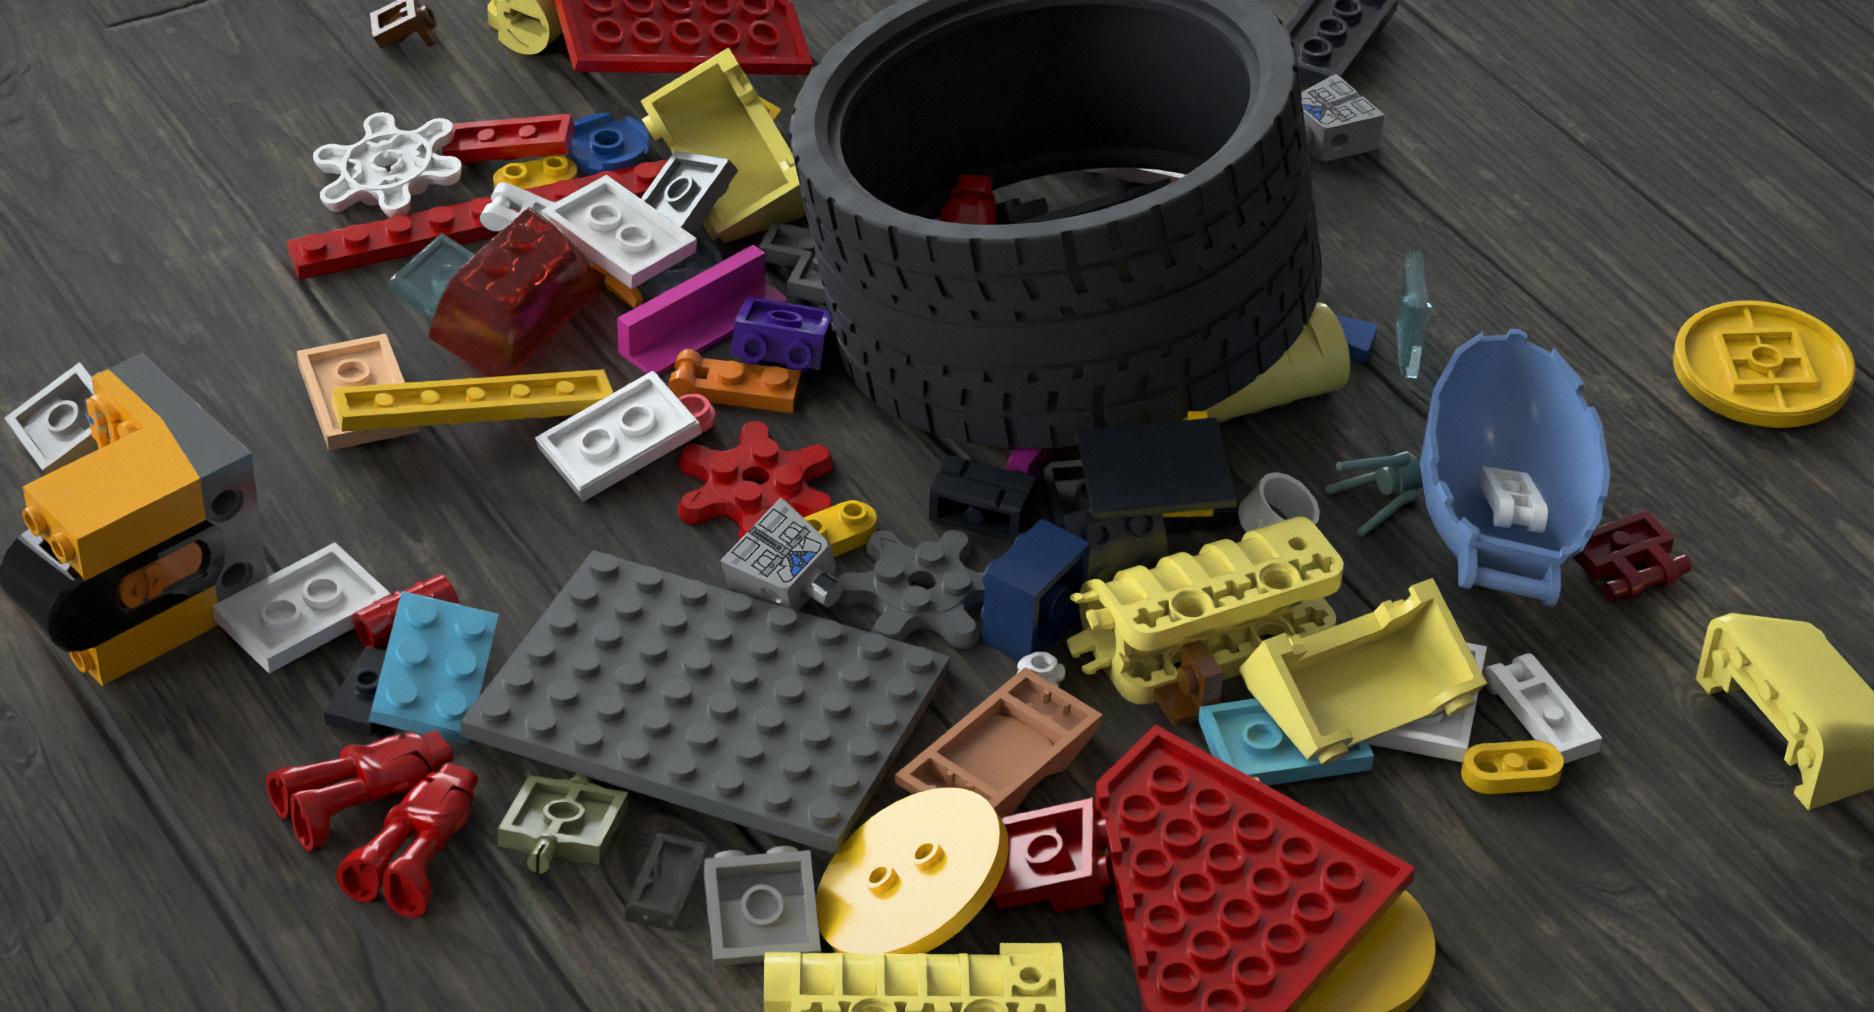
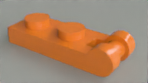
[668,349,802,413]

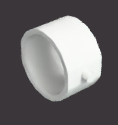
[1238,472,1320,532]

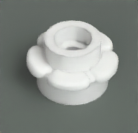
[1017,652,1065,687]

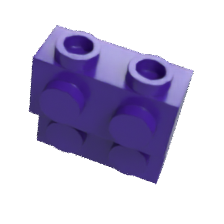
[730,297,832,373]

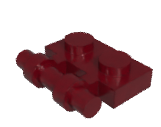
[1573,510,1692,601]

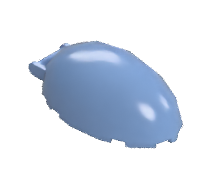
[1419,329,1611,608]

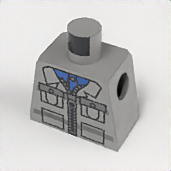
[1301,74,1384,162]
[720,498,843,611]

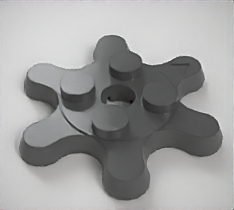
[836,530,985,649]

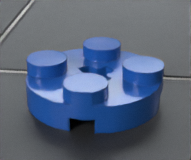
[565,113,649,176]

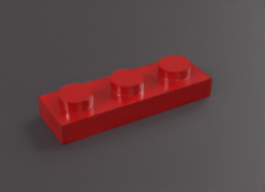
[442,114,575,164]

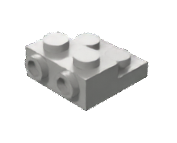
[4,362,100,475]
[704,846,821,966]

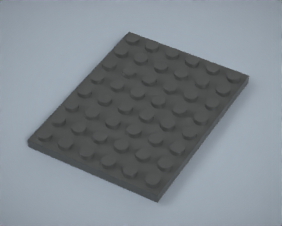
[461,550,950,855]

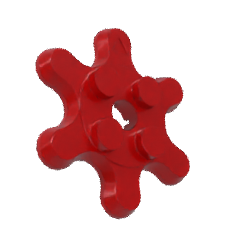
[677,421,834,540]

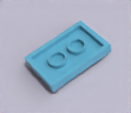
[369,591,499,745]
[1198,698,1374,786]

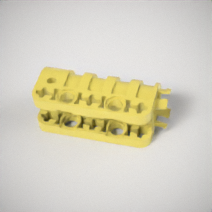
[1067,516,1344,705]

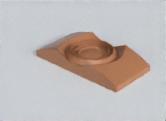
[895,667,1103,818]

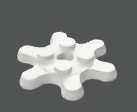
[313,112,462,217]

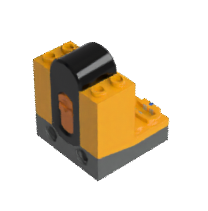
[0,353,267,686]

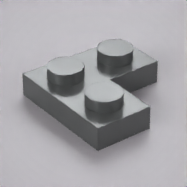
[759,222,827,304]

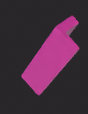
[617,245,787,376]

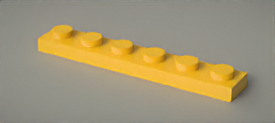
[332,369,613,432]

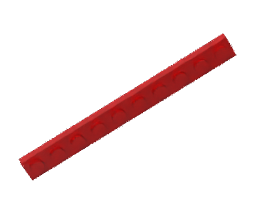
[287,159,669,280]

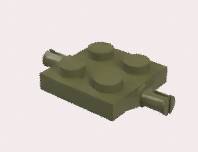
[498,773,628,873]

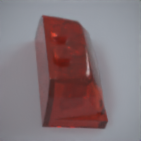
[428,207,606,377]

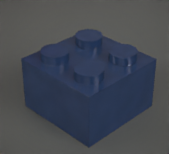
[981,519,1090,661]

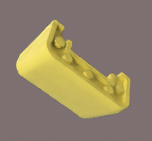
[641,48,807,244]
[1238,578,1487,766]
[1696,613,1874,811]

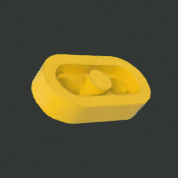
[493,155,578,190]
[804,500,877,557]
[1461,740,1564,794]

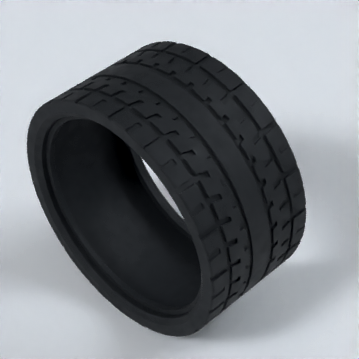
[790,0,1322,449]

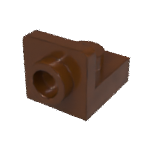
[370,0,437,49]
[1154,640,1224,727]

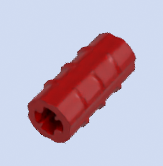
[353,574,460,649]

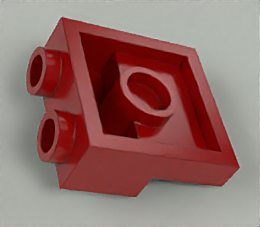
[992,798,1115,913]

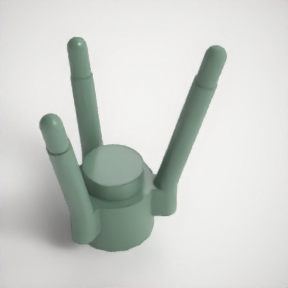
[1325,451,1423,537]

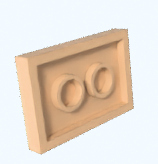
[297,334,420,451]

